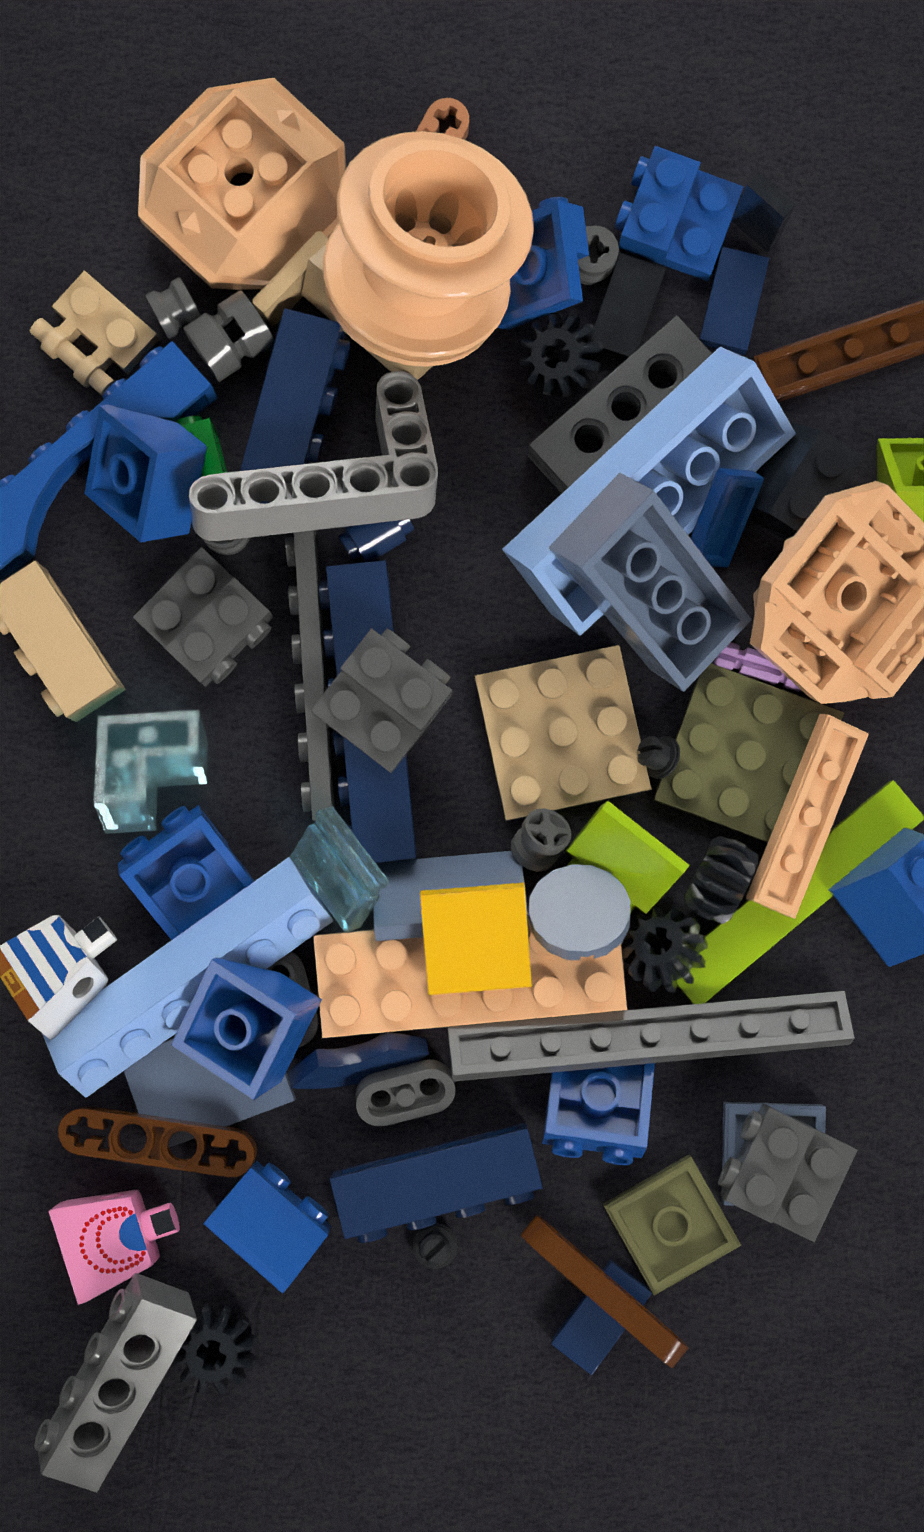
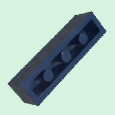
[240,308,350,504]
[330,1122,543,1243]

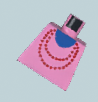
[49,1190,180,1305]

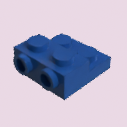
[614,146,744,281]
[497,197,589,330]
[117,805,255,940]
[542,1063,655,1165]

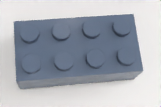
[548,472,752,692]

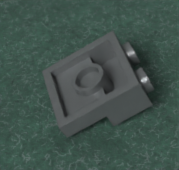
[133,547,273,687]
[311,628,453,774]
[718,1103,858,1243]

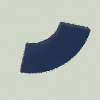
[288,1032,429,1089]

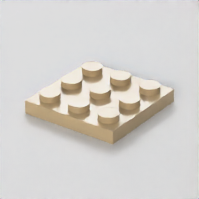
[475,645,651,821]

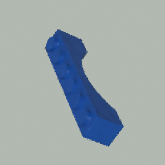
[0,341,217,583]

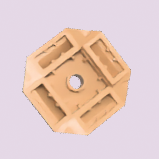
[138,78,346,290]
[750,481,924,704]

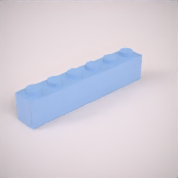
[42,857,334,1097]

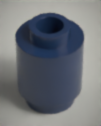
[338,519,414,562]

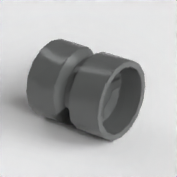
[183,290,275,382]

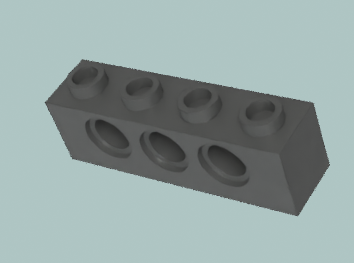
[528,316,712,494]
[35,1273,197,1493]

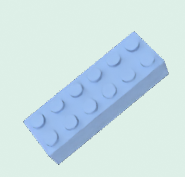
[502,347,796,636]

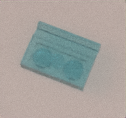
[290,806,390,933]

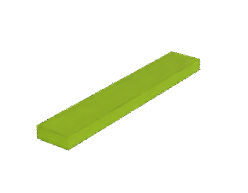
[677,780,924,1004]

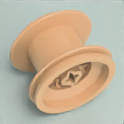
[323,131,534,367]

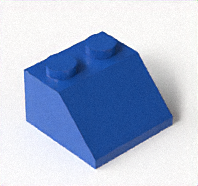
[85,405,207,542]
[829,827,924,967]
[171,957,322,1100]
[204,1161,332,1293]

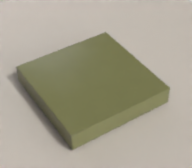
[603,1155,741,1295]

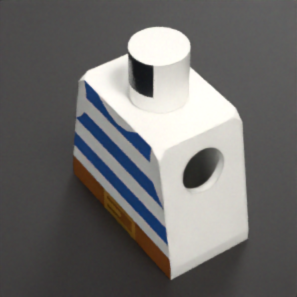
[0,915,117,1040]

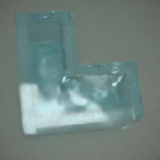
[94,710,208,834]

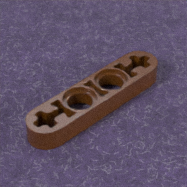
[58,1106,257,1177]
[520,1215,689,1368]

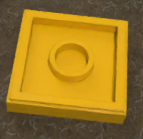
[420,882,532,995]

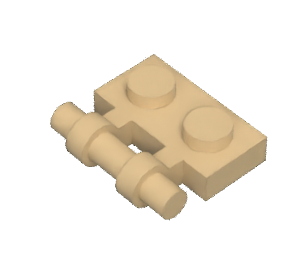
[30,270,159,396]

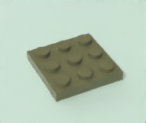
[652,664,844,843]

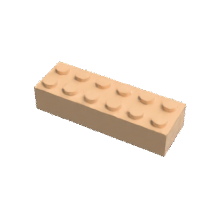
[314,915,627,1038]

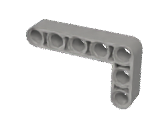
[189,371,438,541]

